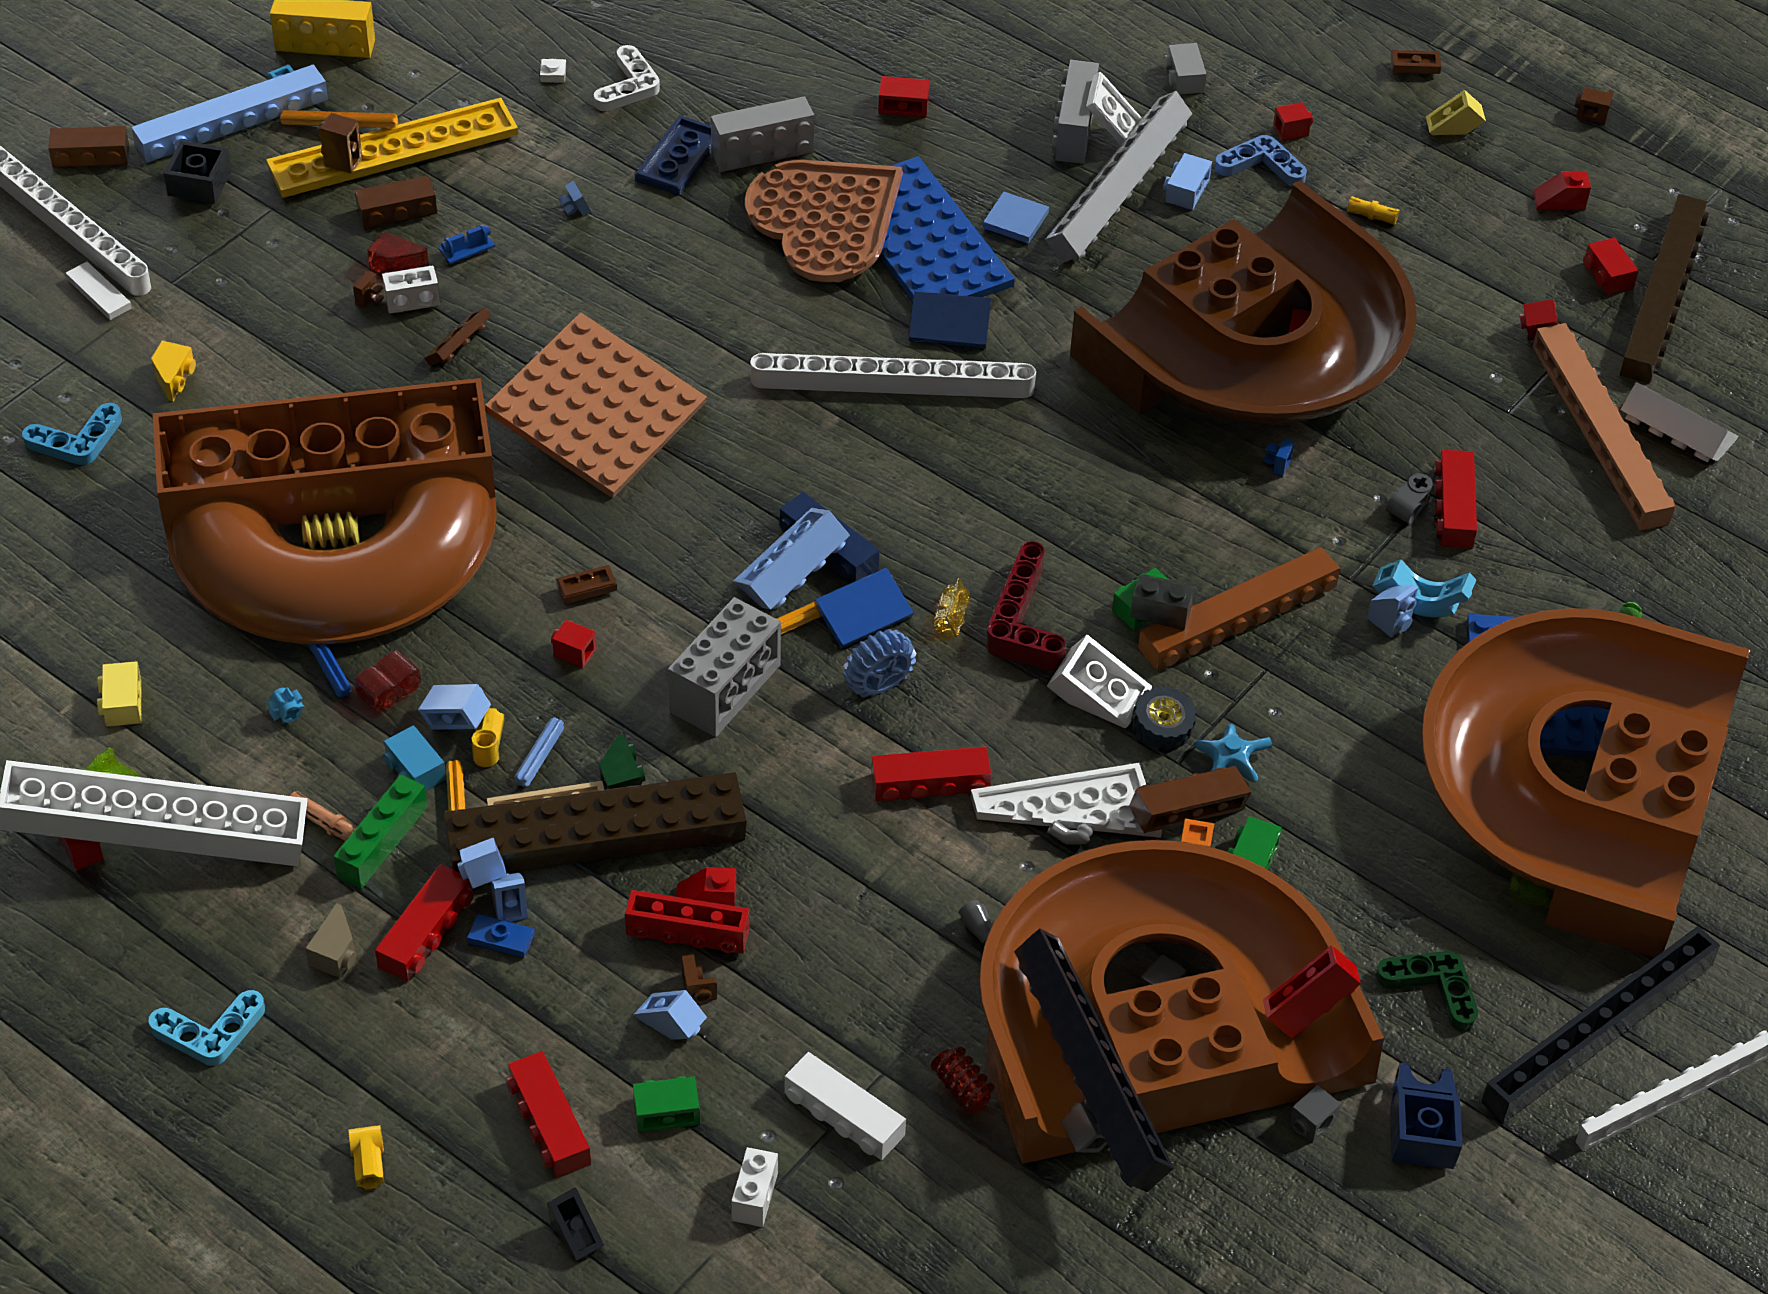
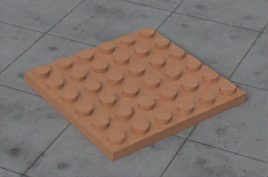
[485,313,707,499]

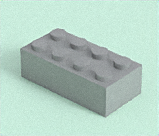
[1052,60,1099,164]
[711,96,814,172]

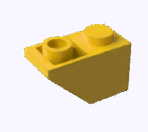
[151,341,196,402]

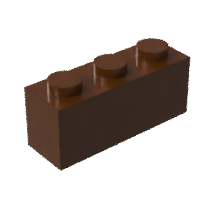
[48,126,129,167]
[355,176,437,228]

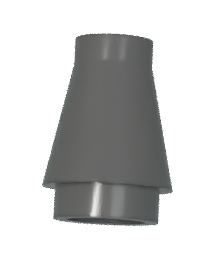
[958,900,993,946]

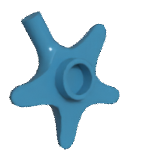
[1194,724,1272,782]

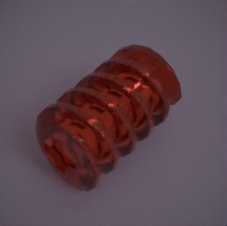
[930,1046,995,1115]

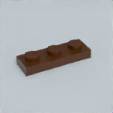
[424,307,491,366]

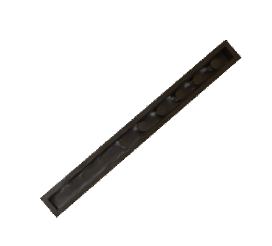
[1620,194,1710,383]

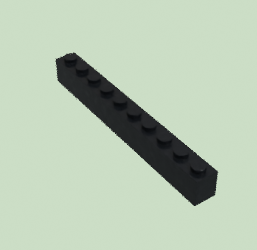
[1481,926,1720,1123]
[1014,928,1174,1192]

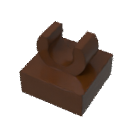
[353,270,384,308]

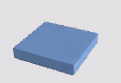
[983,192,1049,244]

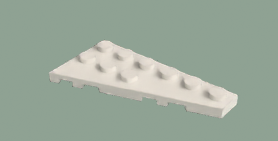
[970,763,1162,838]

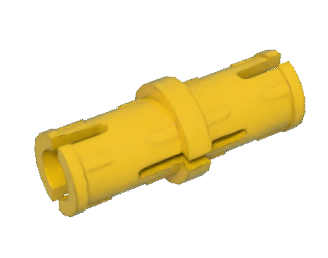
[1347,196,1399,225]

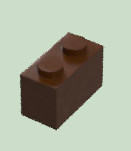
[318,113,363,174]

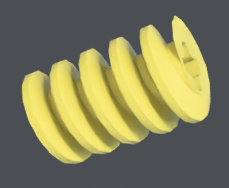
[302,512,360,549]

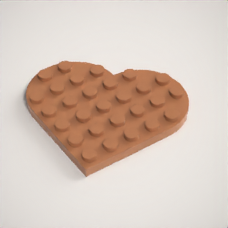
[745,160,903,283]

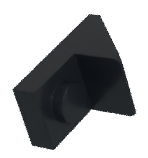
[547,1187,604,1261]

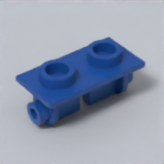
[438,224,495,264]

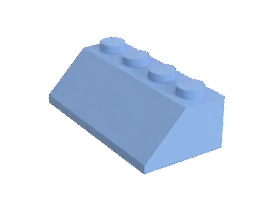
[733,508,850,610]

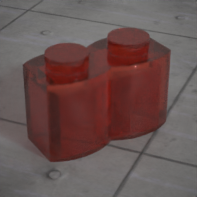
[353,650,422,712]

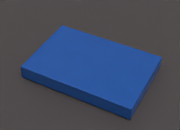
[814,568,914,649]

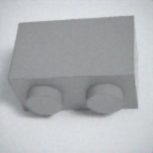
[1164,43,1206,94]

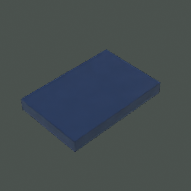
[909,291,991,348]

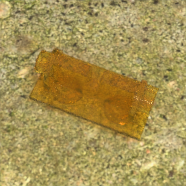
[933,578,970,637]

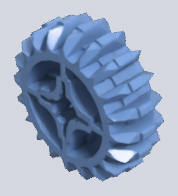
[843,629,917,698]

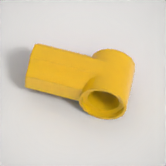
[472,708,504,767]
[349,1125,384,1190]

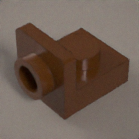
[682,955,717,1003]

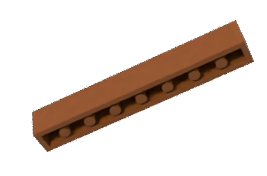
[1138,547,1340,670]

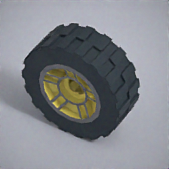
[1131,686,1197,750]

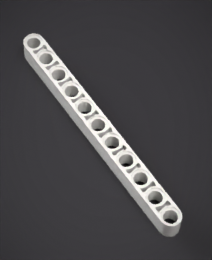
[0,146,151,296]
[751,353,1036,398]

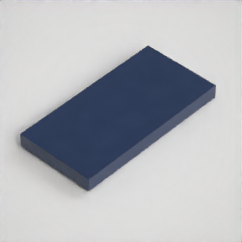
[635,115,711,195]

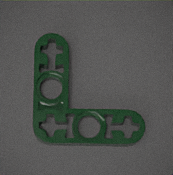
[1375,951,1478,1032]

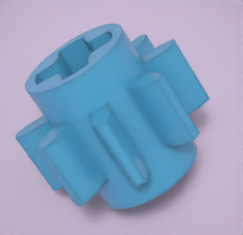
[267,687,304,723]

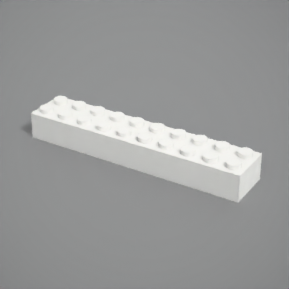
[0,760,308,866]

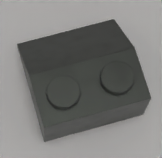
[1130,574,1197,630]

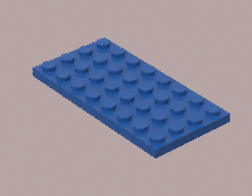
[879,156,1015,301]

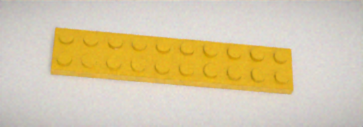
[266,98,518,198]

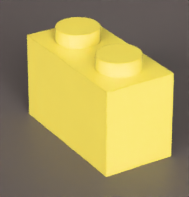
[97,662,141,727]

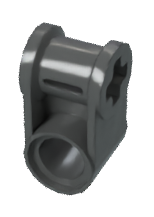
[1386,473,1432,524]

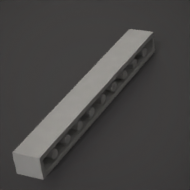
[1045,91,1192,263]

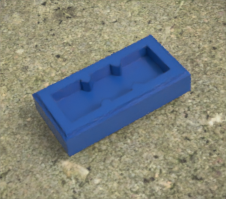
[467,914,535,958]

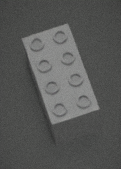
[668,597,781,737]

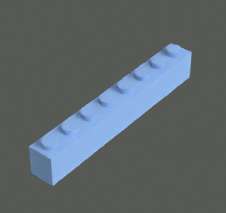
[132,64,328,163]

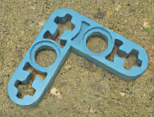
[149,990,265,1066]

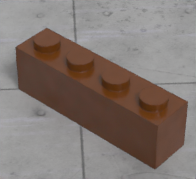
[1129,766,1251,833]

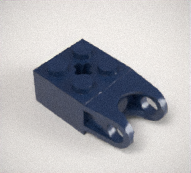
[1390,1063,1462,1169]

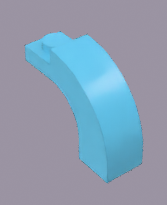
[1373,559,1476,617]

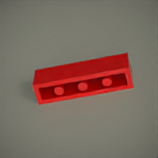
[1434,449,1477,549]
[871,746,991,801]
[375,864,474,982]
[505,1051,591,1178]

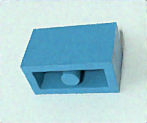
[383,725,446,791]

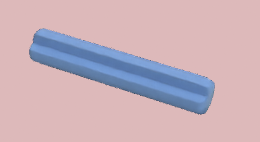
[514,717,564,787]

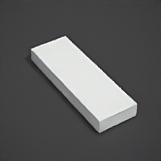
[66,262,132,320]

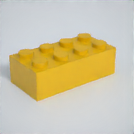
[270,0,375,58]

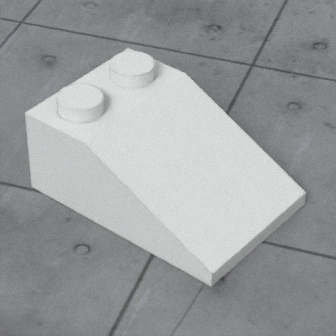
[1047,635,1152,728]

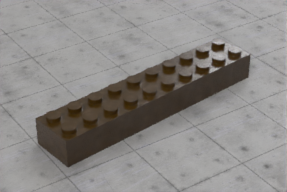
[444,772,747,873]

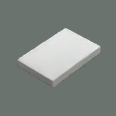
[1086,72,1142,145]

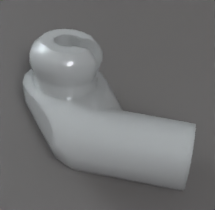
[1047,820,1093,845]

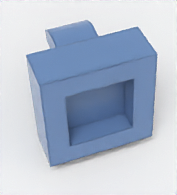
[559,181,592,216]

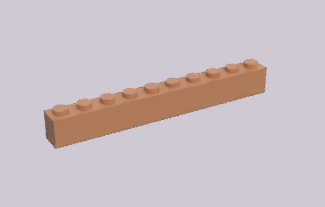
[1533,323,1675,531]

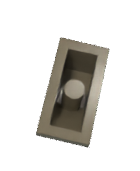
[306,904,356,978]

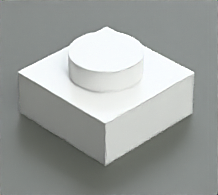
[540,59,566,83]

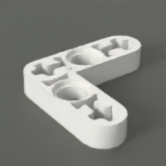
[594,45,660,111]

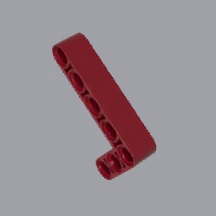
[986,541,1066,671]

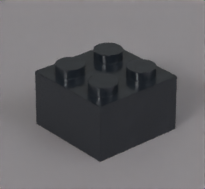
[164,140,232,204]

